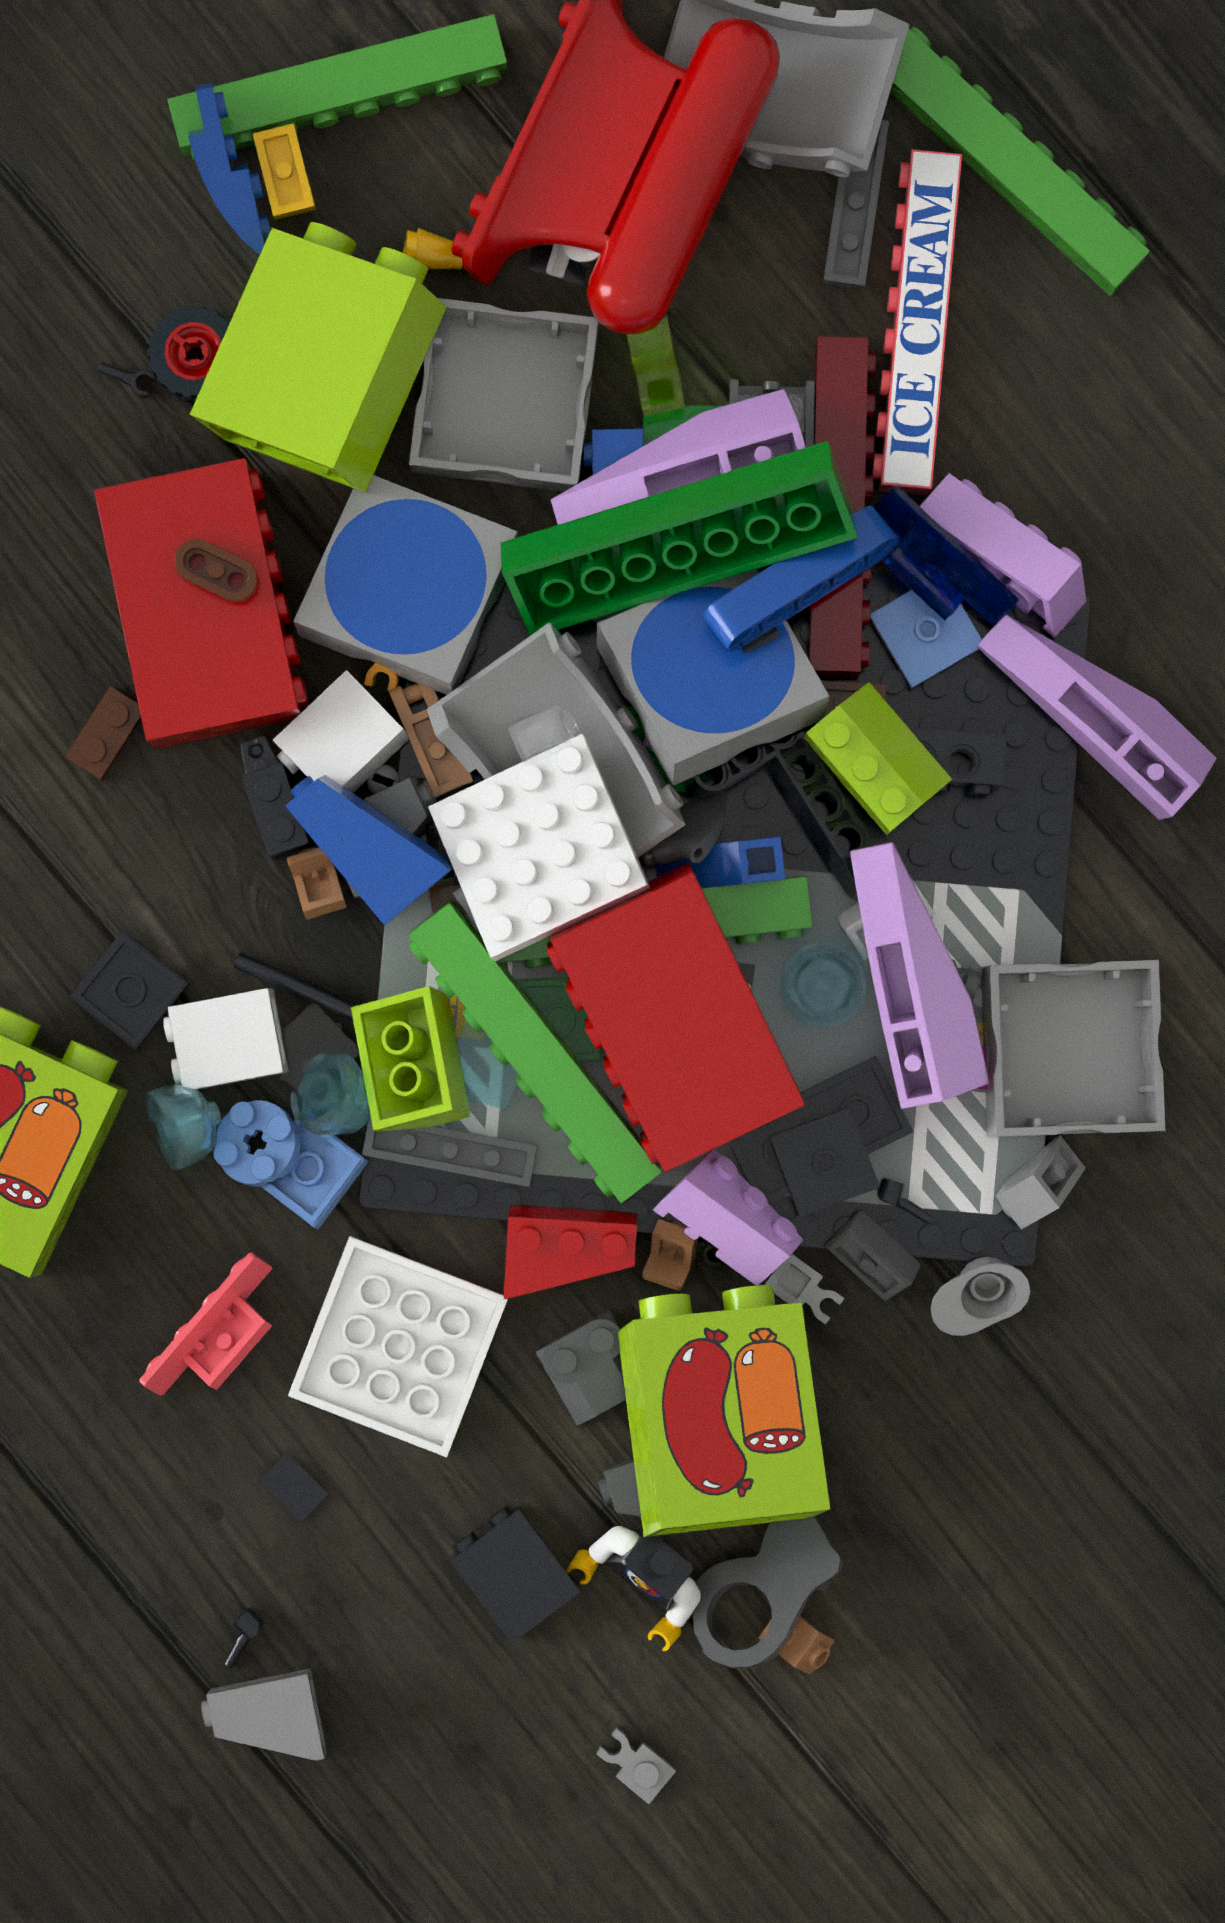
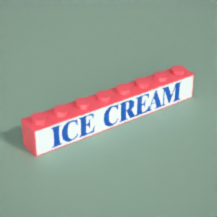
[872,149,962,496]

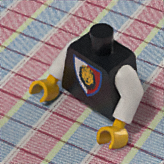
[567,1526,701,1651]

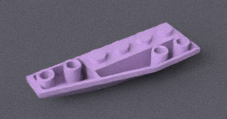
[551,389,806,525]
[976,615,1217,820]
[850,842,990,1109]

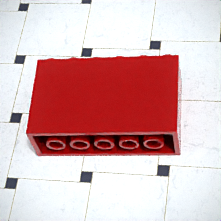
[94,458,309,749]
[546,862,805,1172]

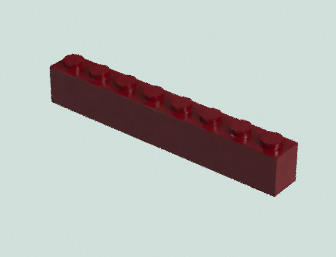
[808,336,876,679]

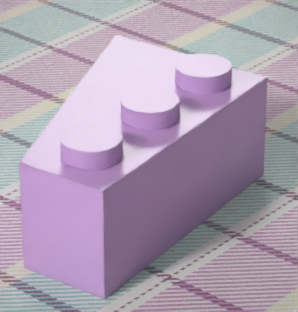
[653,1148,803,1285]

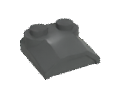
[536,1310,626,1426]

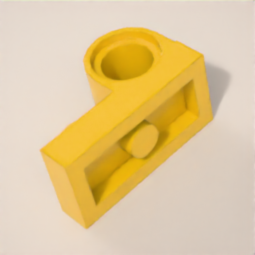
[253,123,316,220]

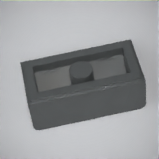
[825,1210,920,1301]

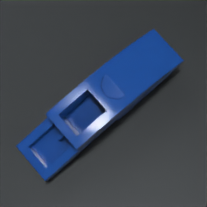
[188,82,271,254]

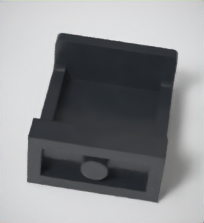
[450,1506,581,1644]

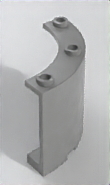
[664,0,910,178]
[427,622,686,858]

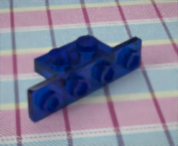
[873,486,1019,625]

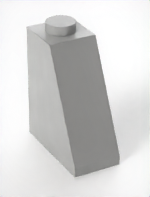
[201,1668,327,1761]

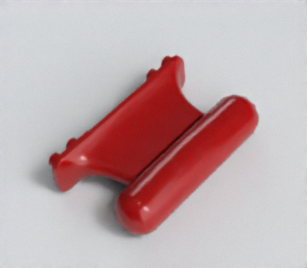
[451,0,780,335]

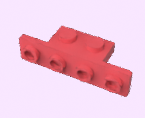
[139,1252,272,1396]

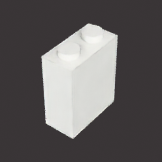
[273,670,409,793]
[164,988,289,1091]

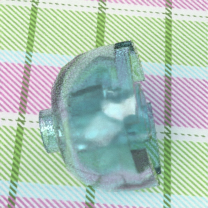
[145,1084,222,1171]

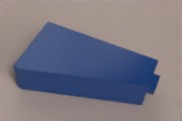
[285,775,453,925]

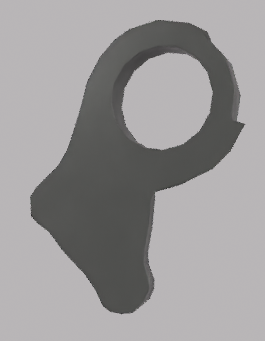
[693,1516,843,1669]

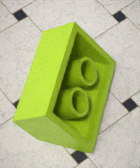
[804,682,952,835]
[351,986,471,1132]

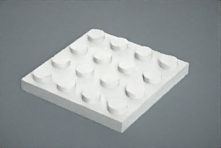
[428,734,650,961]
[288,1236,508,1457]

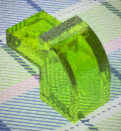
[627,315,685,416]

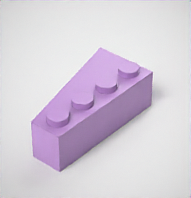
[917,473,1087,638]

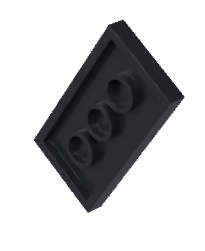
[728,1056,913,1204]

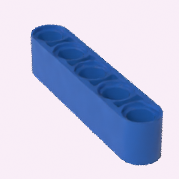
[703,506,899,652]

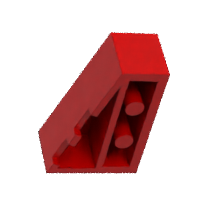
[503,1205,638,1300]

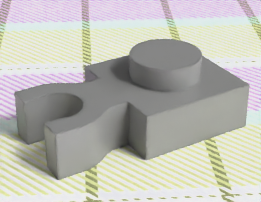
[764,1254,844,1324]
[596,1726,676,1804]

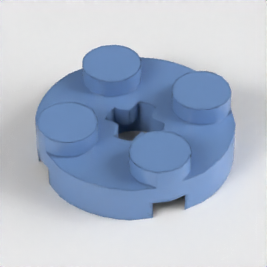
[214,1100,301,1187]

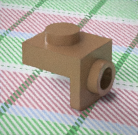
[287,847,347,920]
[642,1219,698,1291]
[758,1616,834,1674]

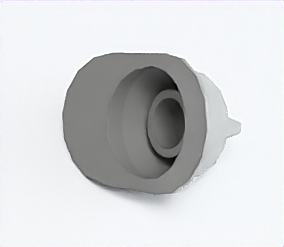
[930,1257,1031,1336]

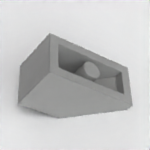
[995,1135,1086,1230]

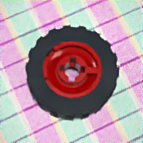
[147,305,230,403]

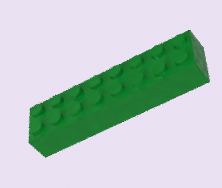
[500,441,858,636]

